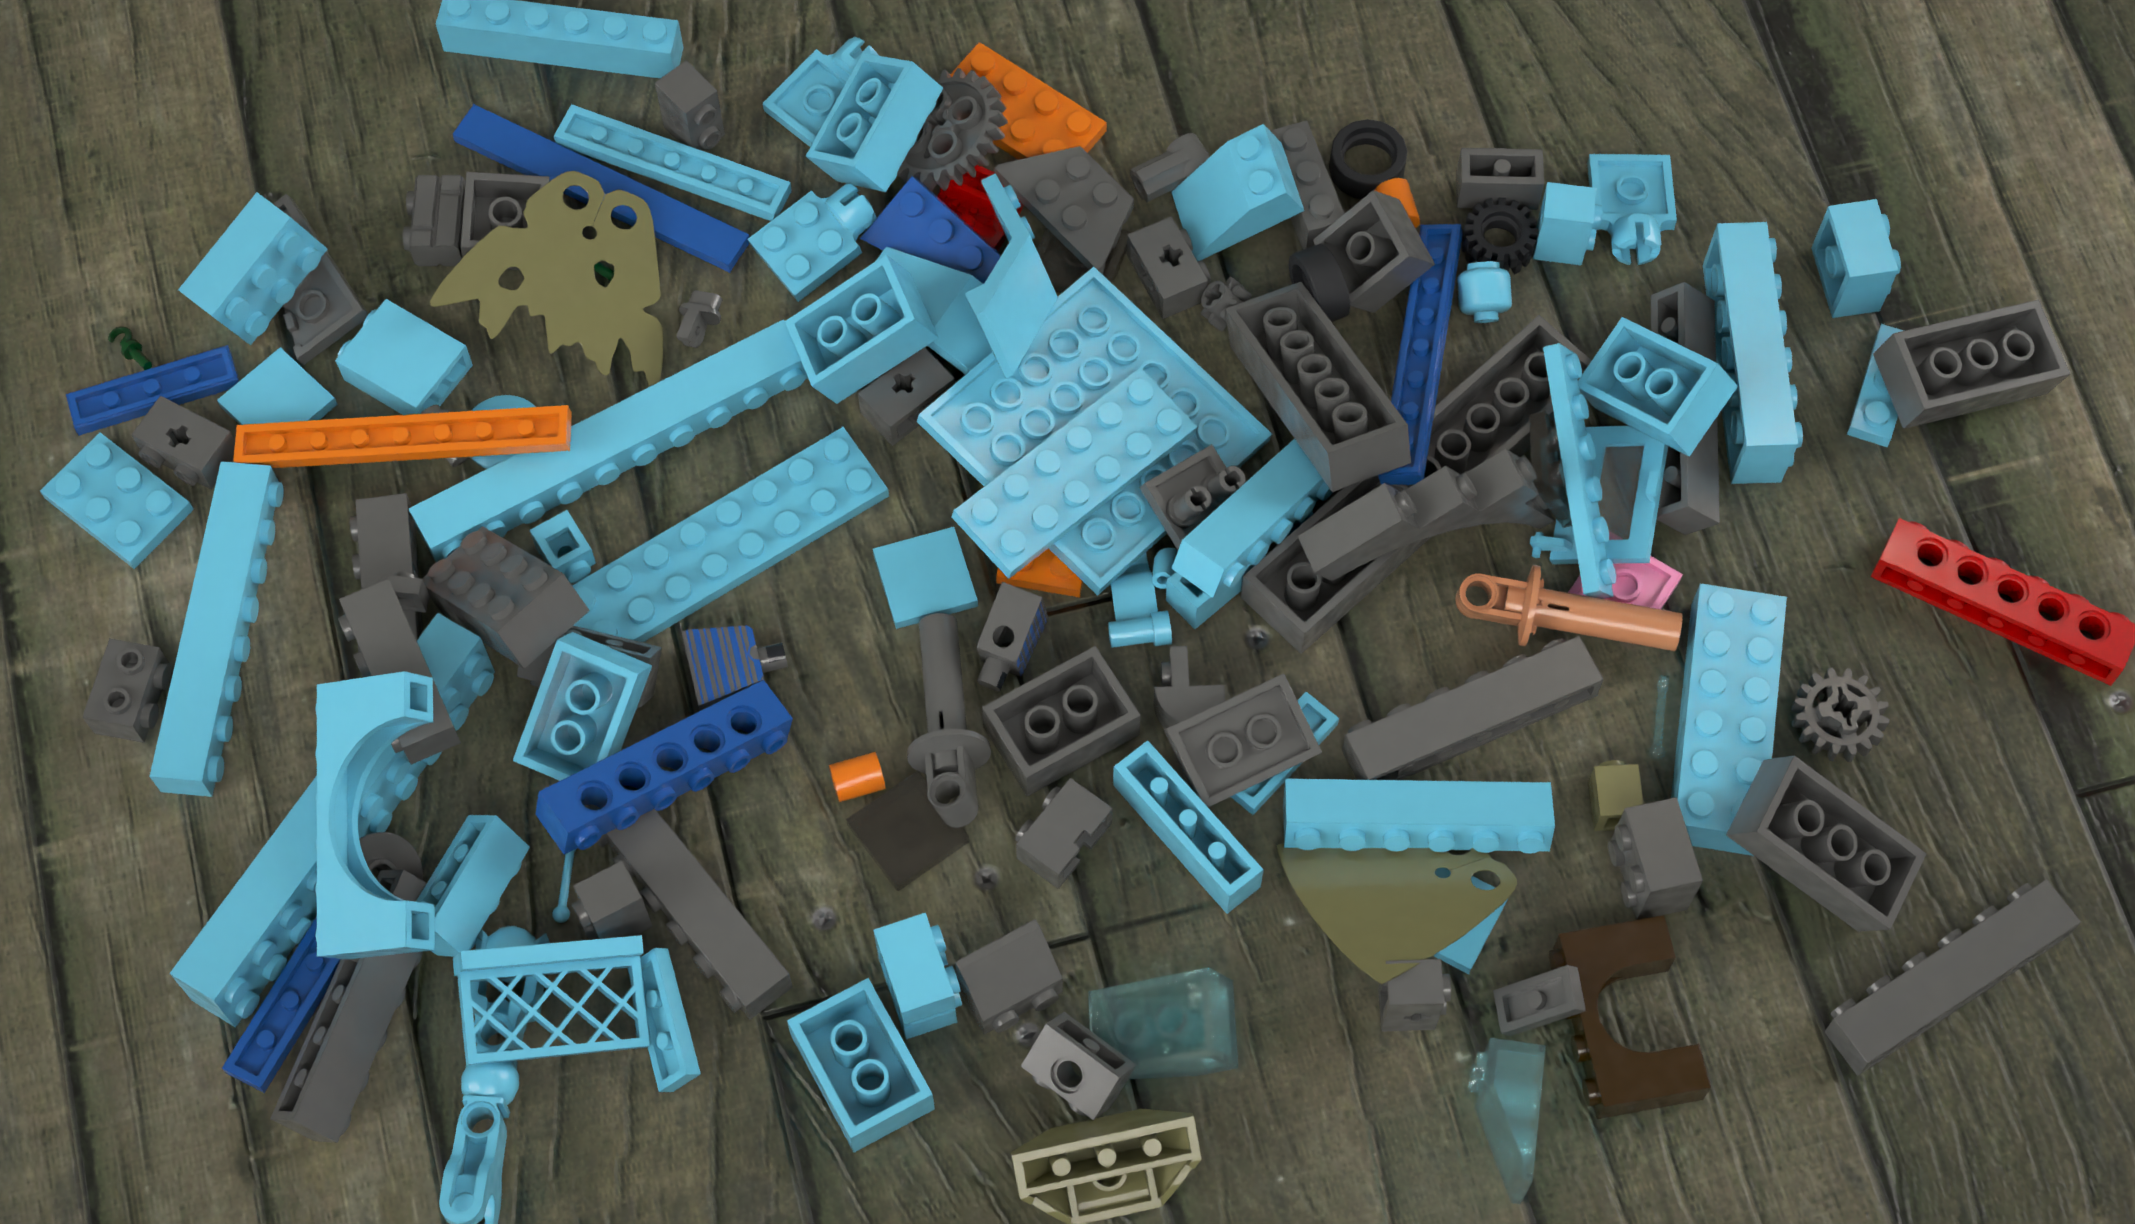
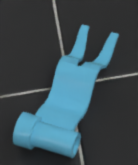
[1108,553,1172,648]

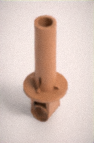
[1455,565,1682,651]

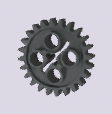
[897,68,1008,192]

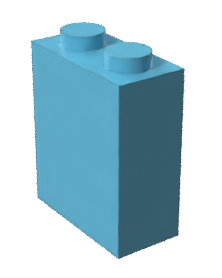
[335,299,473,415]

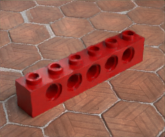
[1871,518,2135,686]

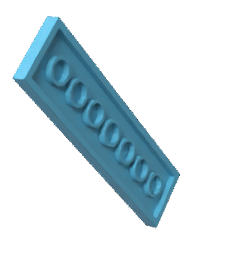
[572,427,889,643]

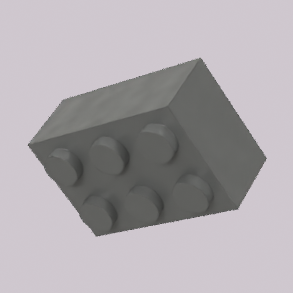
[982,645,1141,797]

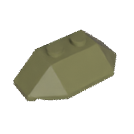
[1010,1109,1202,1224]

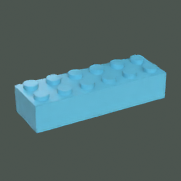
[1703,222,1803,484]
[1671,583,1787,856]

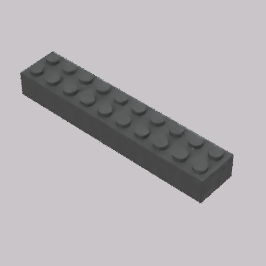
[1241,315,1592,654]

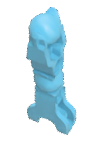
[439,925,550,1224]

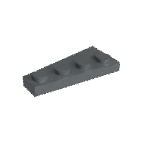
[273,194,368,365]

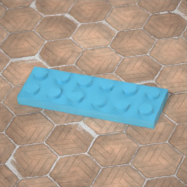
[952,367,1198,579]

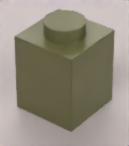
[1588,760,1643,831]

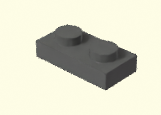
[1493,965,1586,1036]

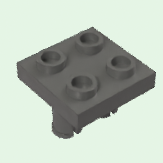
[1139,444,1245,550]

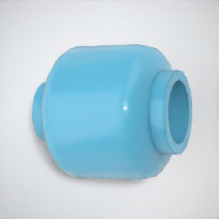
[1457,261,1512,323]

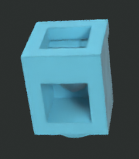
[530,510,596,583]

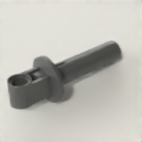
[907,613,991,828]

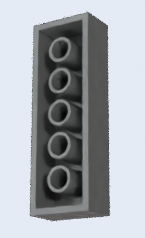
[1225,282,1411,492]

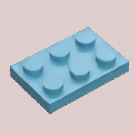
[40,432,194,569]

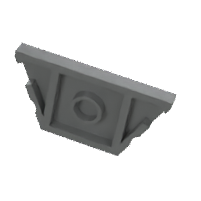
[994,146,1134,274]

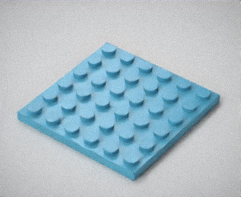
[917,266,1272,596]

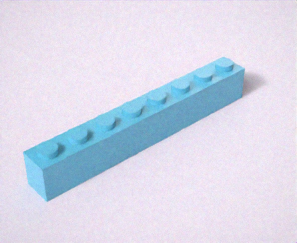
[150,461,284,797]

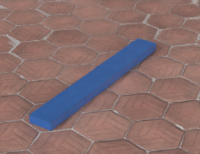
[452,104,750,273]
[1378,224,1463,485]

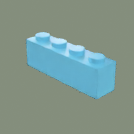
[1113,740,1264,914]

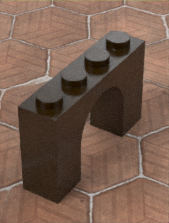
[1549,915,1711,1119]

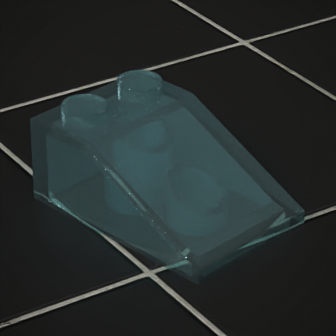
[1088,967,1238,1079]
[1469,1038,1546,1204]

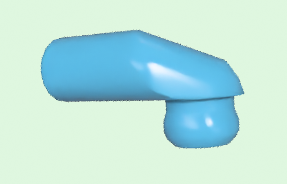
[1152,548,1178,589]

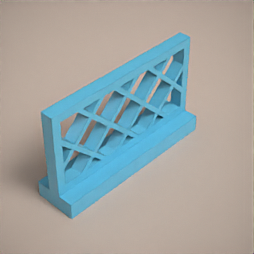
[453,935,650,1066]

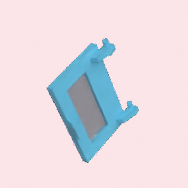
[1530,425,1668,564]

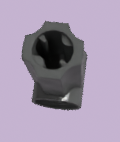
[1130,133,1210,202]

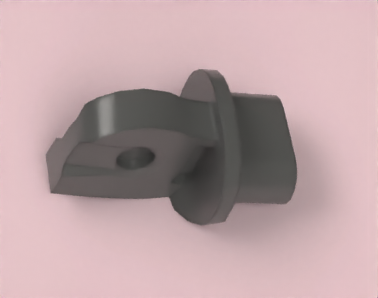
[676,290,723,348]

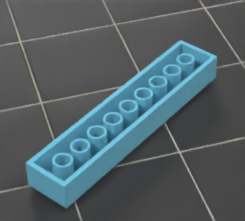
[170,613,495,1028]

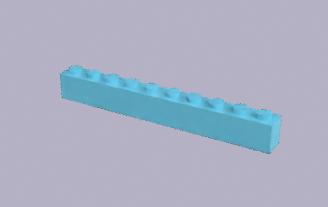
[409,319,808,562]

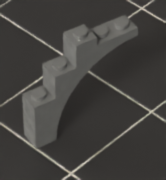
[1297,449,1554,581]

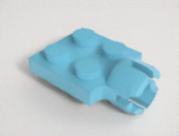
[762,37,879,147]
[1587,154,1677,265]
[747,183,877,302]

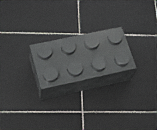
[1873,299,2070,429]
[422,526,590,669]
[1726,755,1927,932]

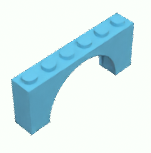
[315,671,435,959]

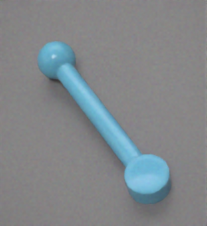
[552,849,576,923]

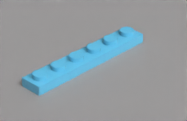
[554,104,792,221]
[1543,343,1616,599]

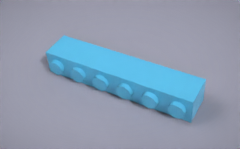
[436,0,684,79]
[1171,438,1333,598]
[1283,779,1555,853]

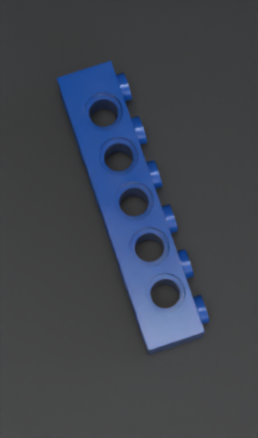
[535,680,793,855]

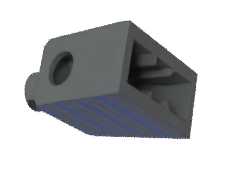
[977,582,1049,692]
[681,625,788,711]

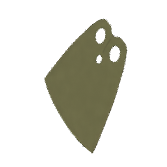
[1276,843,1517,985]

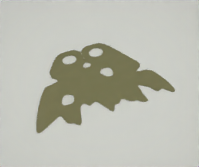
[430,171,663,387]

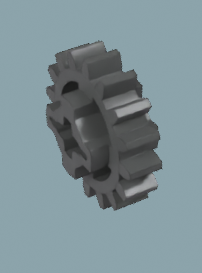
[1791,667,1890,762]

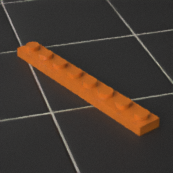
[233,405,572,468]

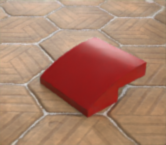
[937,165,1024,251]

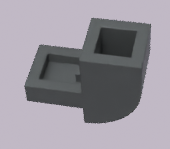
[1153,646,1225,729]

